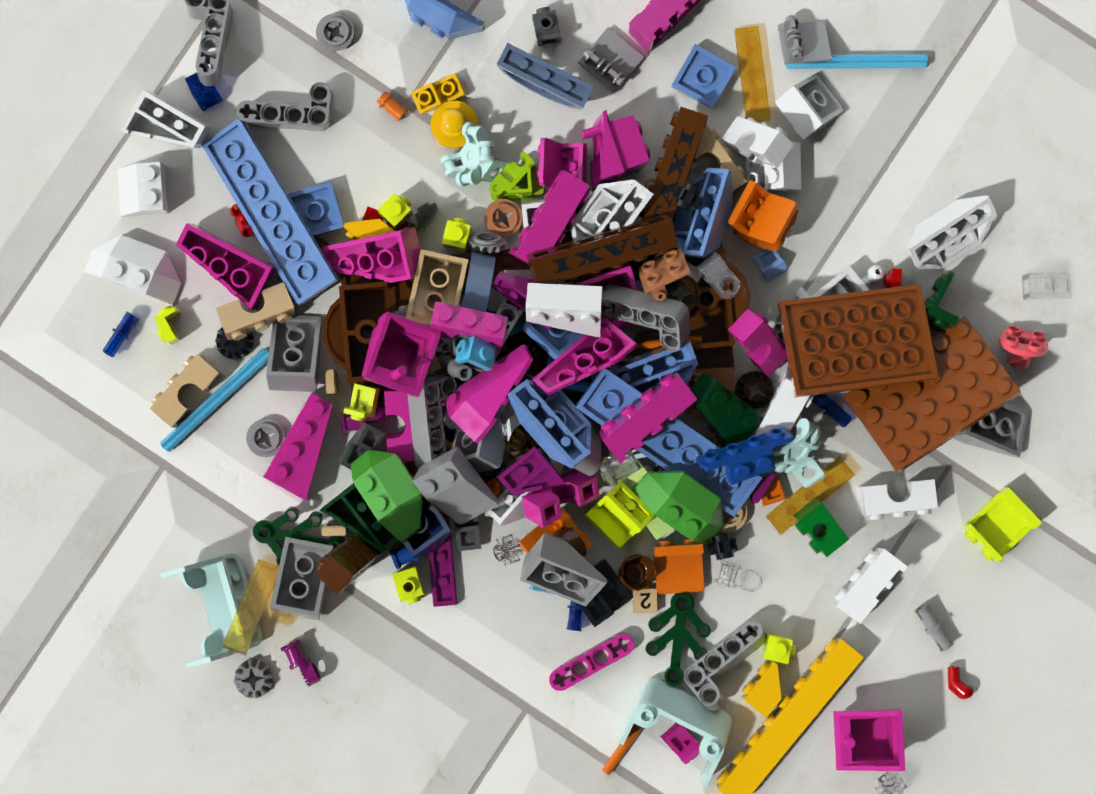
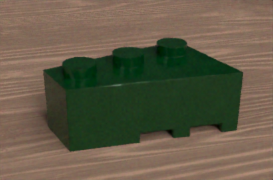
[690,373,763,448]
[320,483,399,553]

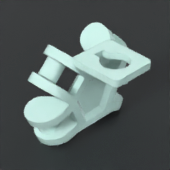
[440,122,508,187]
[772,418,825,488]

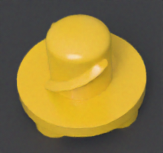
[430,101,478,149]

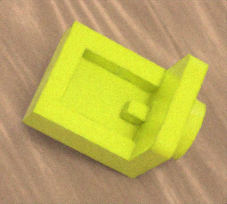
[154,305,181,345]
[343,383,380,421]

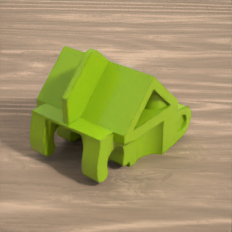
[489,151,544,201]

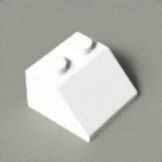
[775,73,845,140]
[117,162,169,217]

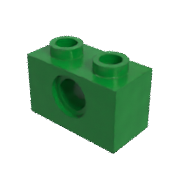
[793,498,849,557]

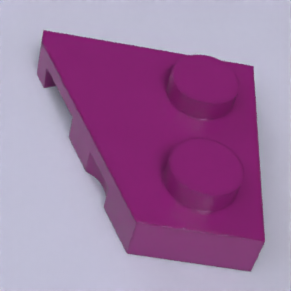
[497,445,565,496]

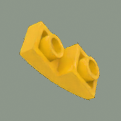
[411,73,467,115]

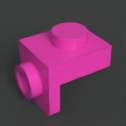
[660,723,700,764]

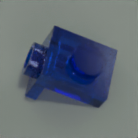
[185,72,223,111]

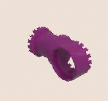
[341,407,389,435]
[280,639,321,686]

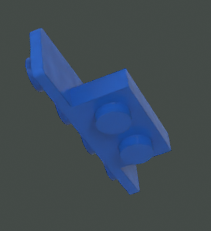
[696,427,793,485]

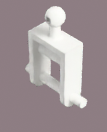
[795,265,885,299]

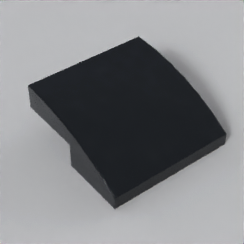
[578,558,633,627]

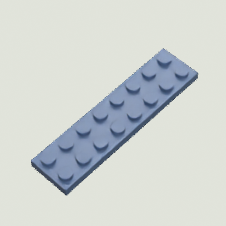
[201,118,339,306]
[576,368,762,517]

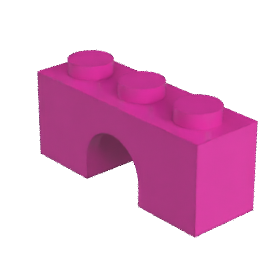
[430,301,508,350]
[728,309,787,377]
[384,387,415,462]
[522,469,600,528]

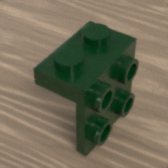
[924,271,959,332]

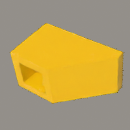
[343,219,394,240]
[742,661,782,718]

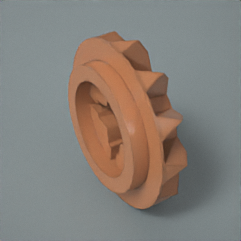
[484,199,523,237]

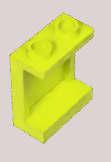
[585,481,655,549]
[962,487,1042,562]

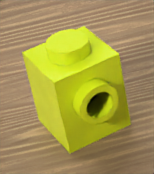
[378,193,413,231]
[442,218,472,252]
[392,566,425,604]
[761,633,796,664]

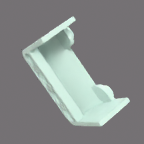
[160,553,262,668]
[617,678,732,787]

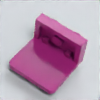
[537,138,587,189]

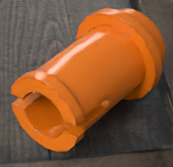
[377,91,408,121]

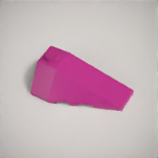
[321,227,421,283]
[532,317,637,395]
[445,344,533,444]

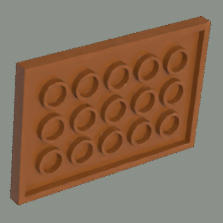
[778,284,939,398]
[844,316,1021,474]

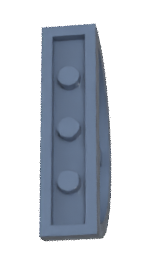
[497,42,594,109]
[457,251,496,345]

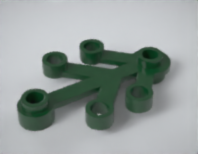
[253,506,345,566]
[645,593,711,686]

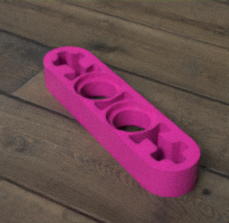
[549,633,634,691]

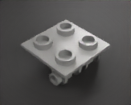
[778,15,832,65]
[578,27,644,93]

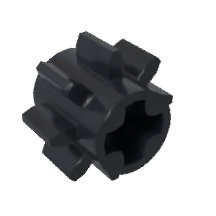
[672,182,703,213]
[708,533,738,560]

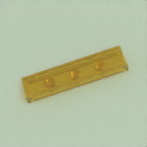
[734,26,770,122]
[765,456,855,535]
[223,559,279,656]

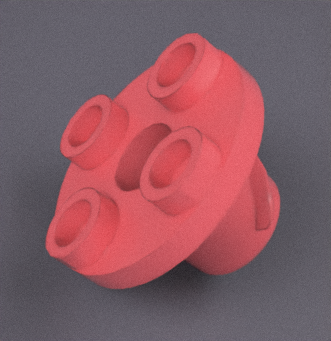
[999,325,1048,369]

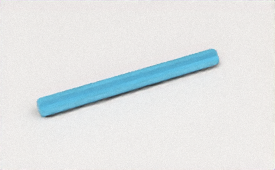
[786,54,928,69]
[160,348,269,452]

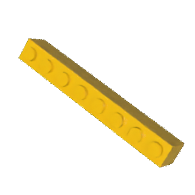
[716,637,864,794]

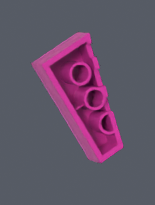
[628,0,701,53]
[508,170,590,265]
[176,223,276,310]
[599,373,697,464]
[263,393,333,501]

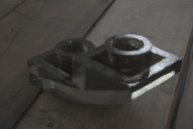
[401,202,439,237]

